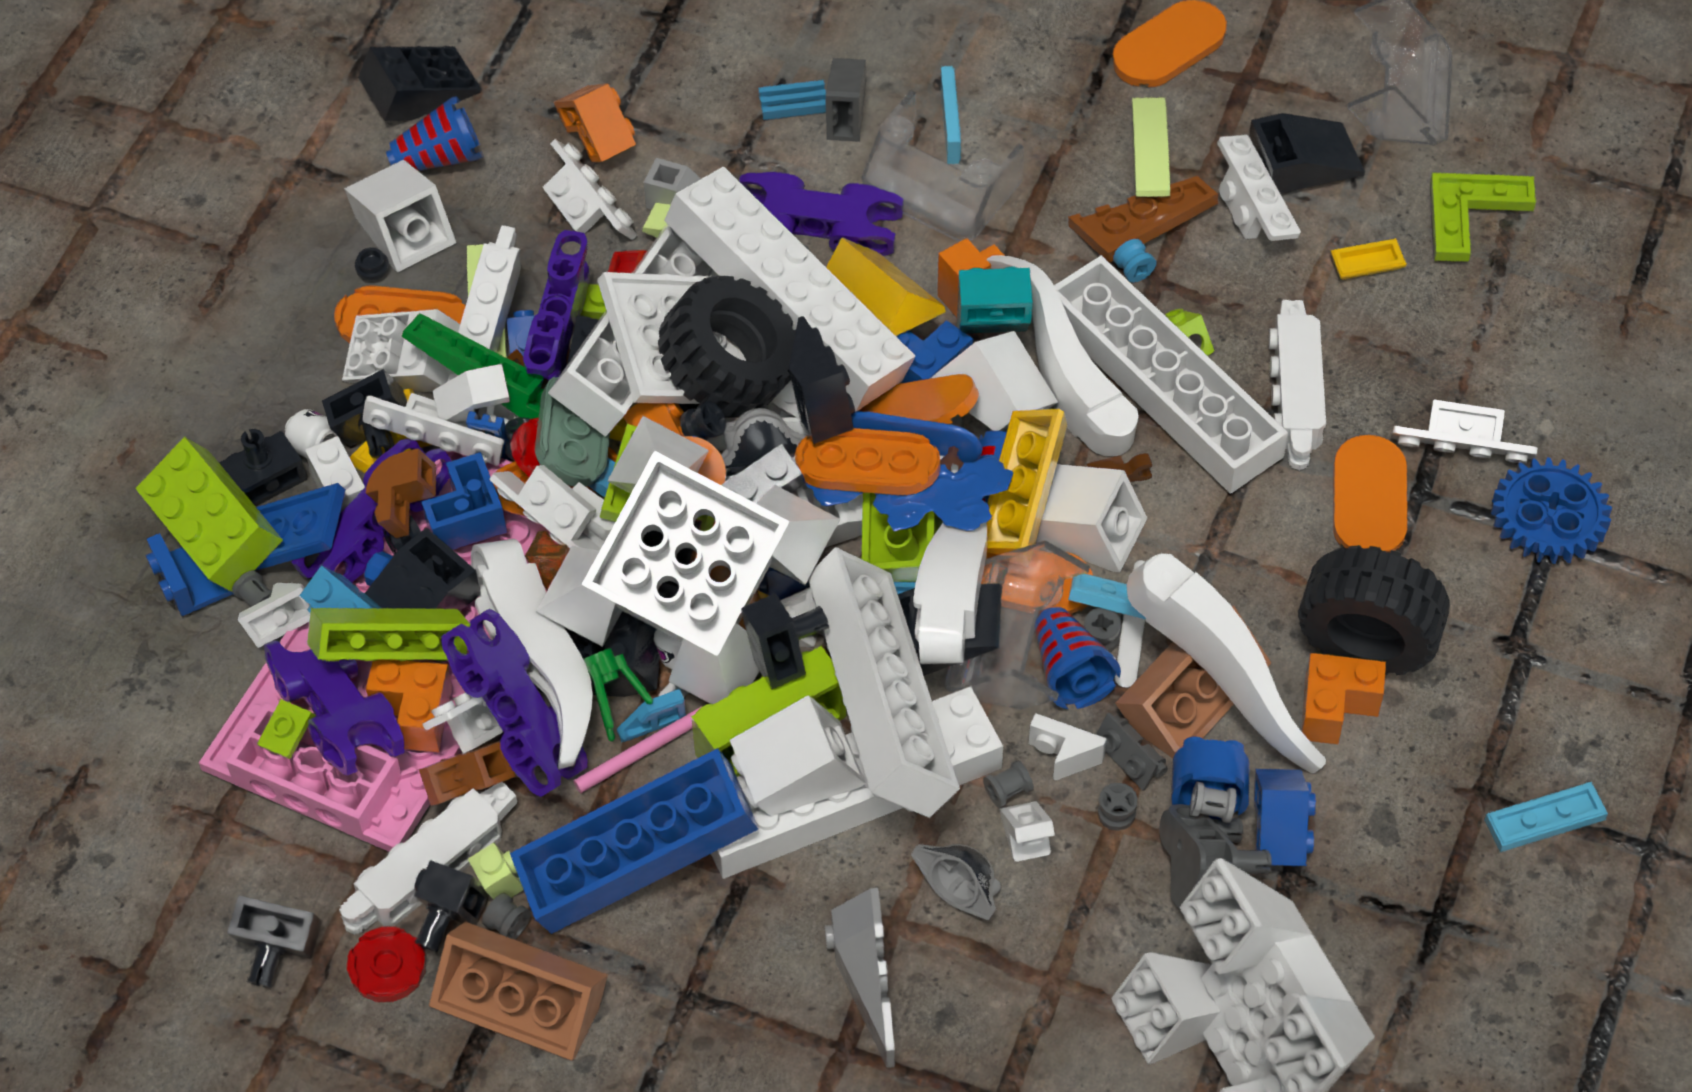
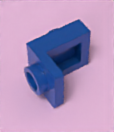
[506,310,536,356]

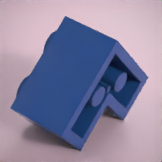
[896,320,973,384]
[422,452,507,550]
[1254,769,1316,866]

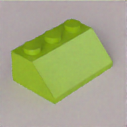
[861,492,942,582]

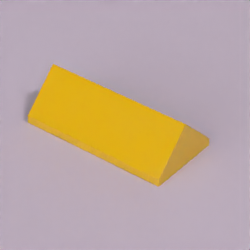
[826,238,946,336]
[987,409,1067,562]

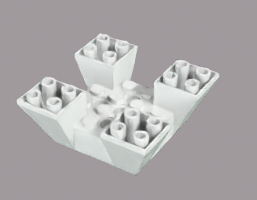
[536,416,840,704]
[1111,858,1375,1092]

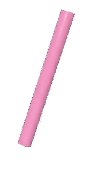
[573,706,702,793]

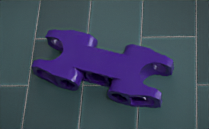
[739,172,904,256]
[523,230,590,380]
[291,438,452,583]
[442,608,588,797]
[264,640,405,776]

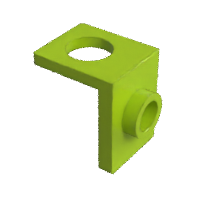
[1165,309,1215,356]
[257,699,316,759]

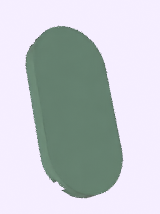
[535,377,610,486]

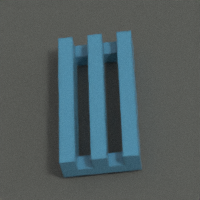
[759,80,826,120]

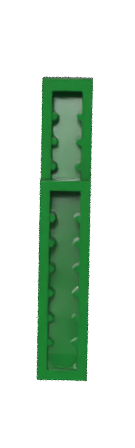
[402,313,544,419]

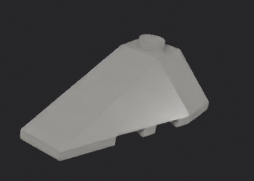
[825,888,895,1067]

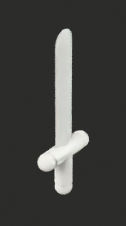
[1115,560,1145,688]

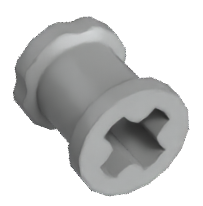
[1190,782,1236,823]

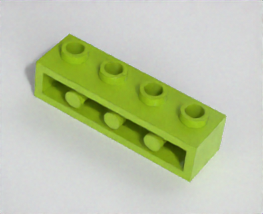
[307,608,470,661]

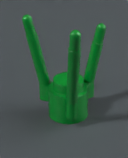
[583,648,653,741]

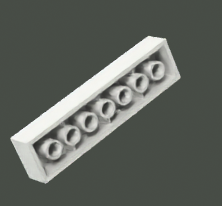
[664,166,915,412]
[548,224,718,437]
[1054,256,1288,494]
[808,547,960,818]
[711,686,1003,879]

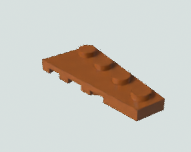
[1068,176,1218,263]

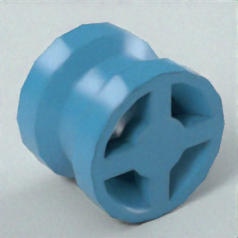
[1113,239,1157,282]

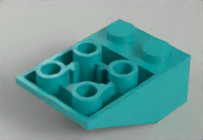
[957,266,1033,334]

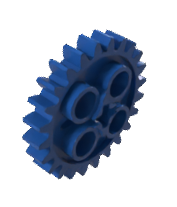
[1491,457,1612,564]

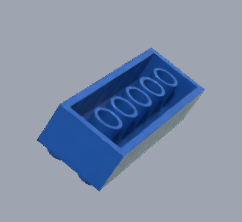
[510,748,759,934]

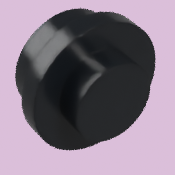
[354,247,389,280]

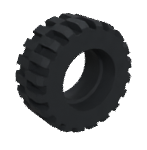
[658,276,796,417]
[1298,545,1450,676]

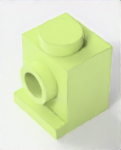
[468,843,524,900]

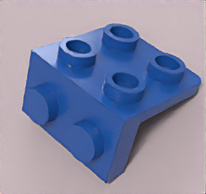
[145,533,233,617]

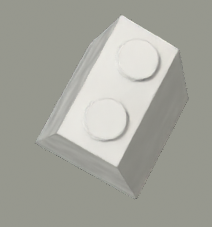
[344,160,456,272]
[930,331,1058,431]
[1036,464,1147,573]
[730,695,866,816]

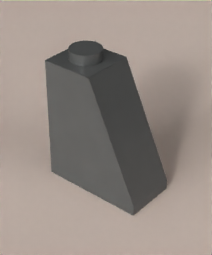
[825,58,866,142]

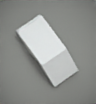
[433,364,510,423]

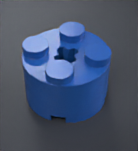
[1171,737,1249,819]

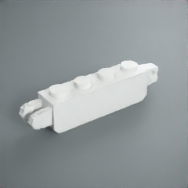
[447,225,521,381]
[1268,300,1326,471]
[339,782,517,935]

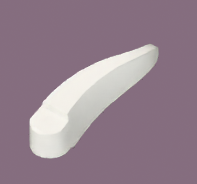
[987,255,1138,457]
[913,456,988,664]
[471,539,593,769]
[1126,554,1326,774]

